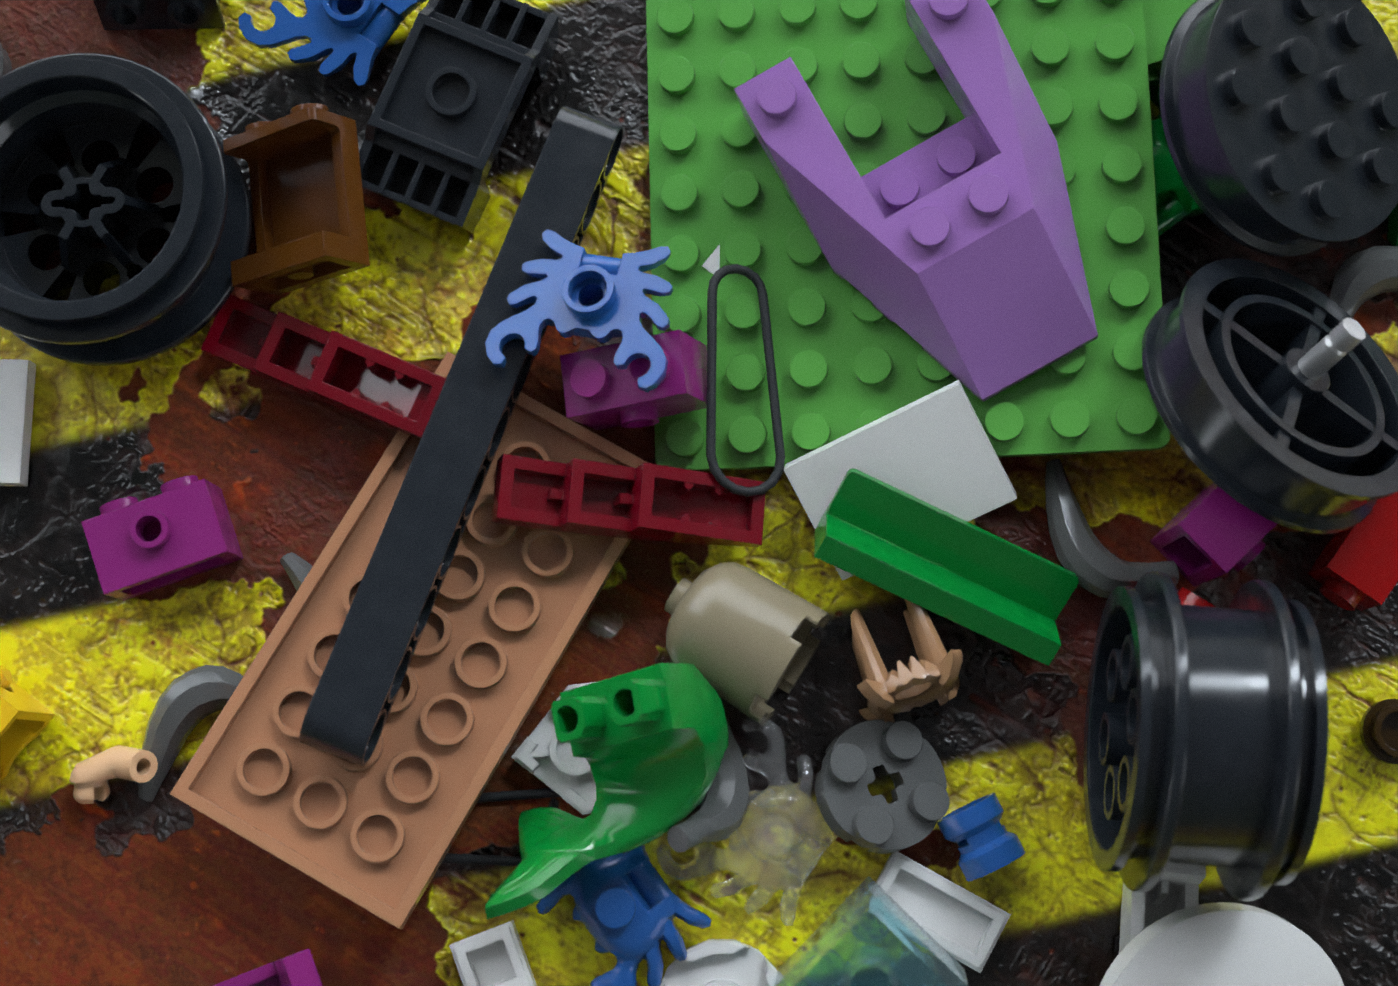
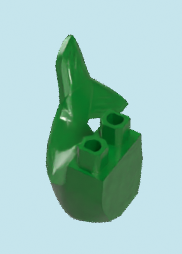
[484,663,729,919]

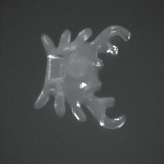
[656,718,839,926]

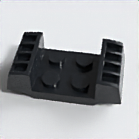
[359,0,559,233]

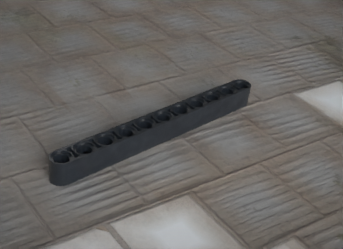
[299,106,624,766]

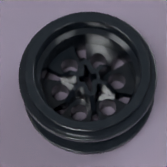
[0,53,252,366]
[1083,571,1328,901]

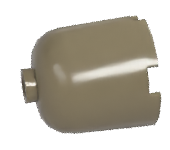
[664,562,830,726]

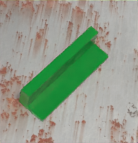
[814,468,1079,666]

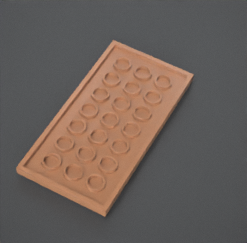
[170,352,648,929]

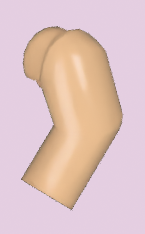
[69,745,158,804]

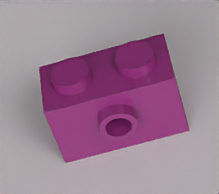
[560,329,707,430]
[81,475,244,601]
[1150,483,1277,587]

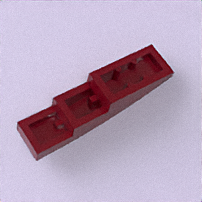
[201,295,446,439]
[491,454,766,547]

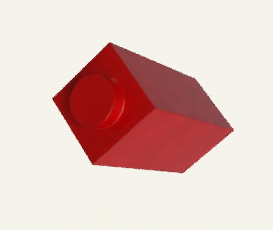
[1307,492,1398,611]

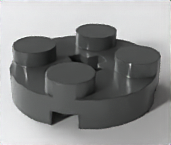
[815,719,950,854]

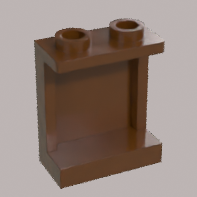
[223,103,370,296]

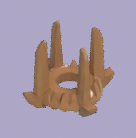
[850,599,962,723]

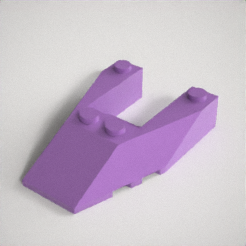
[734,0,1098,402]

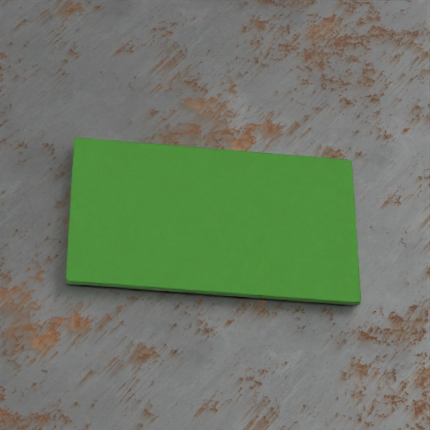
[646,0,1170,472]

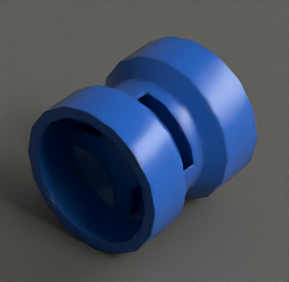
[937,793,1025,882]

